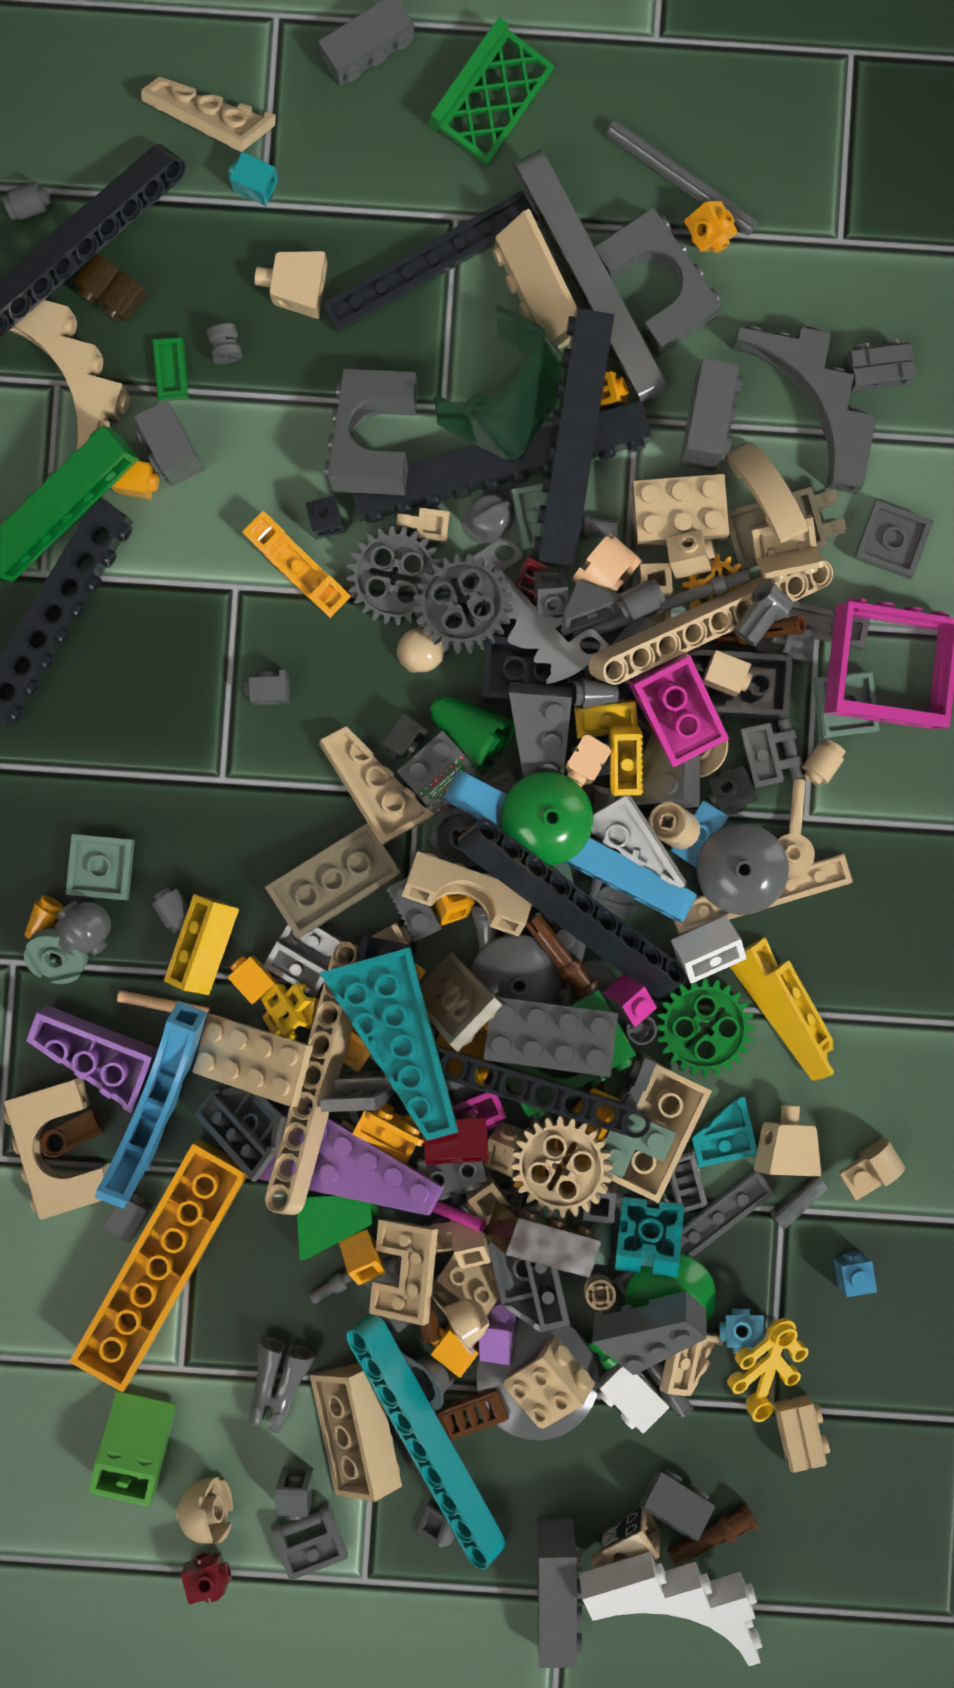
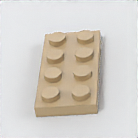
[192,1014,313,1107]

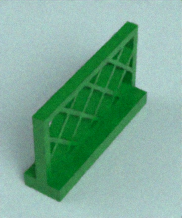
[428,17,555,166]

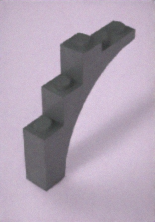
[733,326,877,494]

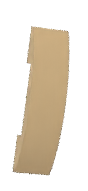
[725,442,808,543]

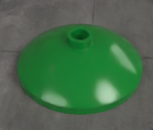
[500,772,593,865]
[625,1253,716,1324]

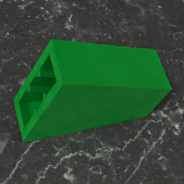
[297,1192,379,1260]

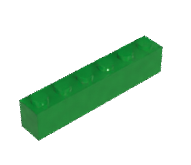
[0,425,139,582]

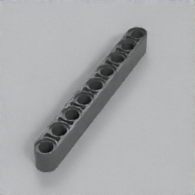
[512,149,667,404]

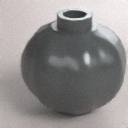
[54,901,111,957]

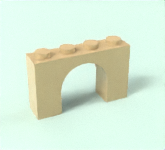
[3,1077,109,1220]

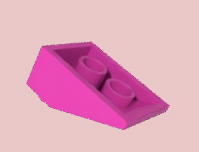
[627,653,729,768]

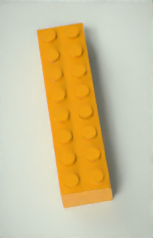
[69,1138,247,1393]

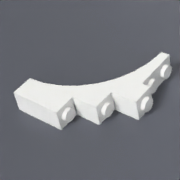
[579,1551,762,1666]

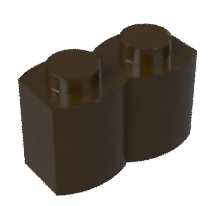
[74,254,148,323]

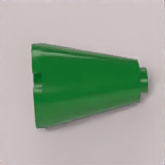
[430,695,515,772]

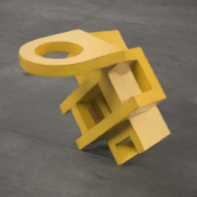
[261,984,334,1040]

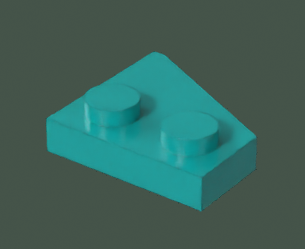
[690,1096,757,1168]

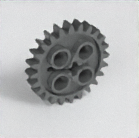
[346,526,443,625]
[413,554,514,654]

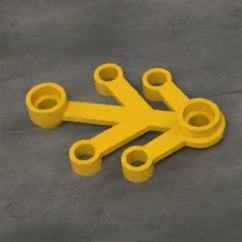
[727,1318,809,1422]

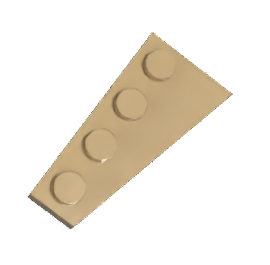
[142,77,276,152]
[319,726,434,845]

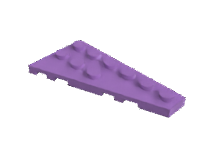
[247,1105,444,1215]

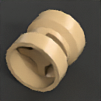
[583,1273,616,1311]

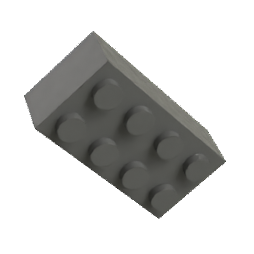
[484,997,619,1077]

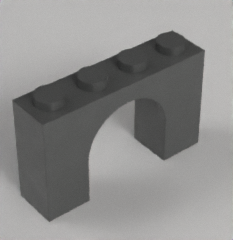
[594,208,722,357]
[324,369,419,495]

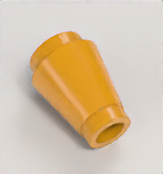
[24,895,64,939]

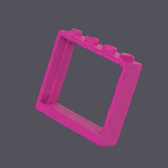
[824,598,954,730]

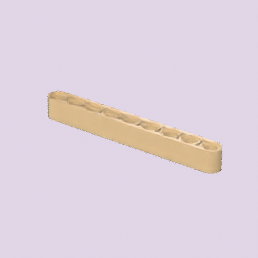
[588,561,833,685]
[265,942,359,1215]

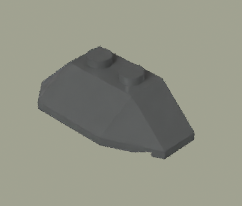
[194,1087,286,1182]
[488,1203,570,1332]

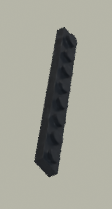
[322,190,538,333]

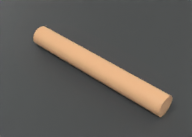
[117,990,210,1019]

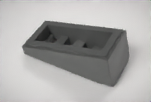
[669,1143,708,1212]

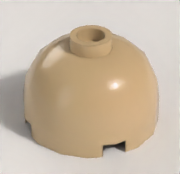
[176,1477,233,1544]

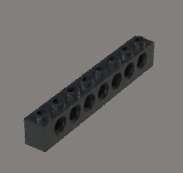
[0,499,133,727]

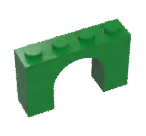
[496,990,637,1119]

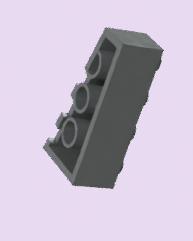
[509,682,572,814]

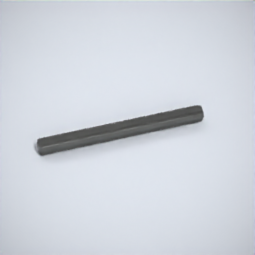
[606,120,758,236]

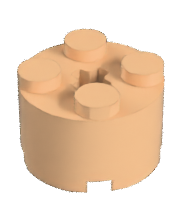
[571,533,642,592]

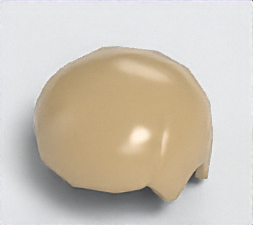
[396,627,445,673]

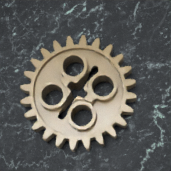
[511,1115,614,1218]

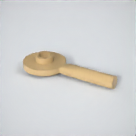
[778,779,815,876]

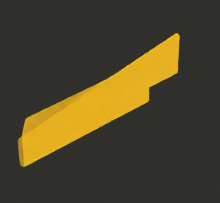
[730,937,834,1081]

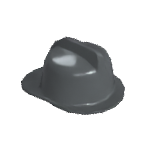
[462,485,518,544]
[402,1353,454,1410]

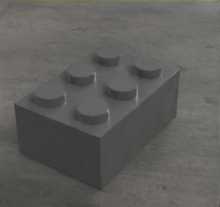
[679,358,743,471]

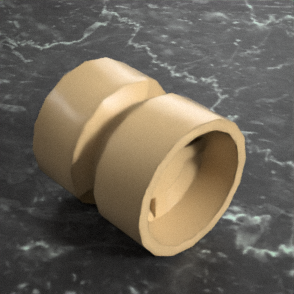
[649,802,700,849]

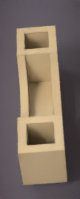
[402,851,531,937]

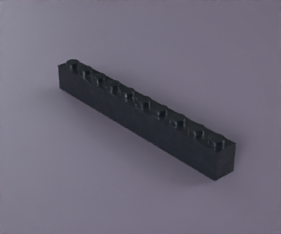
[352,401,652,523]

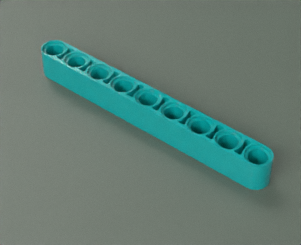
[346,1314,506,1570]

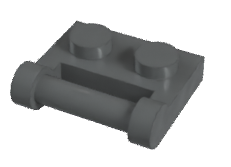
[271,1503,348,1581]

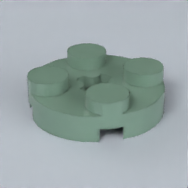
[24,929,88,984]

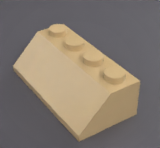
[492,209,577,355]
[605,1063,712,1203]
[310,1363,402,1502]

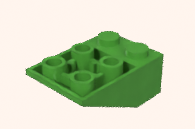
[88,1390,177,1507]

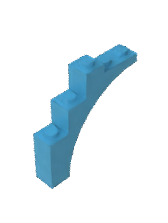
[95,1001,207,1209]

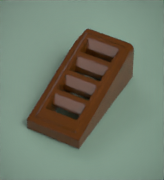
[438,1389,509,1440]

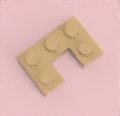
[369,1219,438,1325]

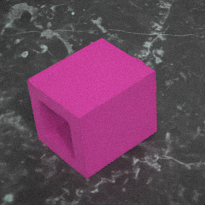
[601,974,657,1028]

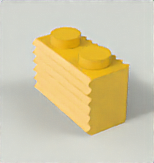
[609,725,643,796]

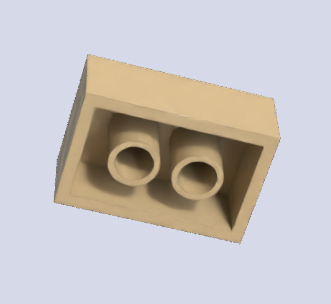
[630,474,729,549]

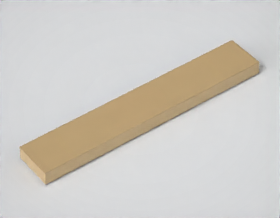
[673,854,853,935]

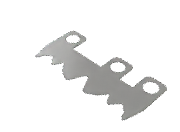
[472,537,609,684]

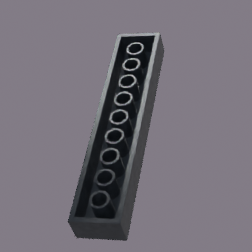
[482,636,793,720]

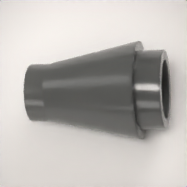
[571,678,619,709]

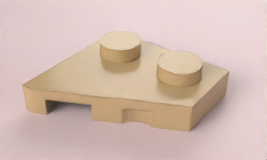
[660,1332,724,1396]

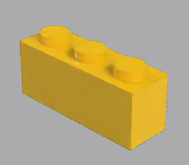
[164,894,239,995]

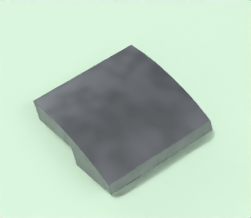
[263,925,348,998]
[319,1071,395,1112]

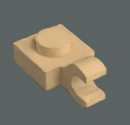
[396,508,450,544]

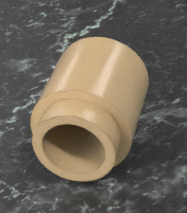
[802,739,846,786]

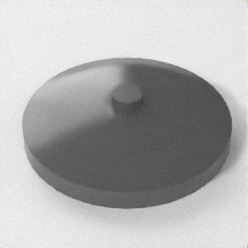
[477,1317,599,1440]

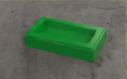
[152,337,189,402]

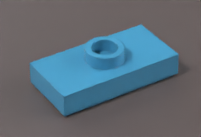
[670,800,729,868]

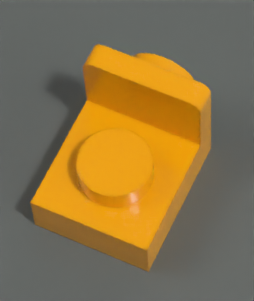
[600,371,629,410]

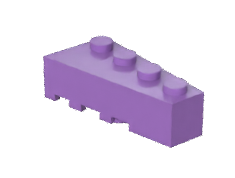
[26,1005,158,1114]

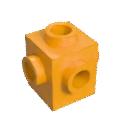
[684,201,738,253]

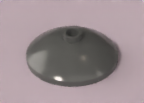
[696,824,789,915]
[471,933,562,1004]

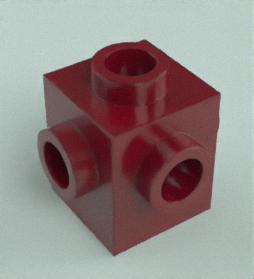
[180,1552,232,1605]

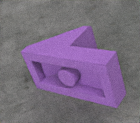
[479,1299,518,1366]

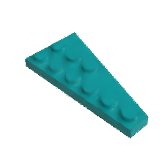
[319,948,458,1141]

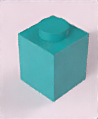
[228,152,278,206]

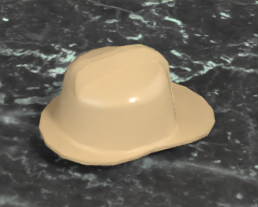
[431,1295,489,1355]

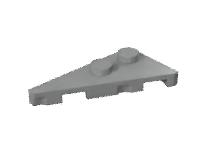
[591,795,686,889]

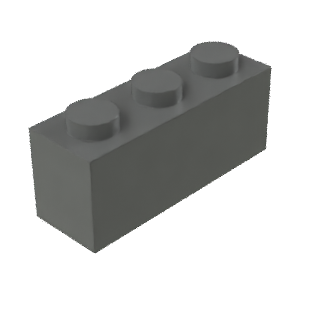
[318,0,415,86]

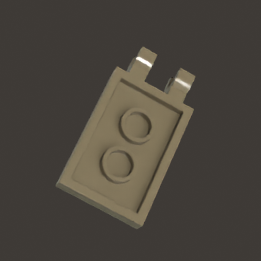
[728,487,847,572]

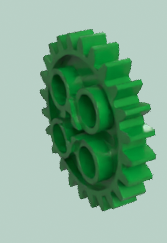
[656,978,755,1078]

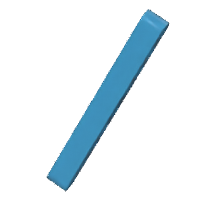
[443,771,697,923]

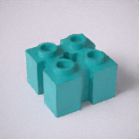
[615,1197,684,1278]

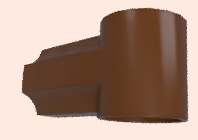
[40,1108,105,1158]

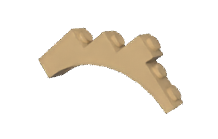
[9,300,130,450]

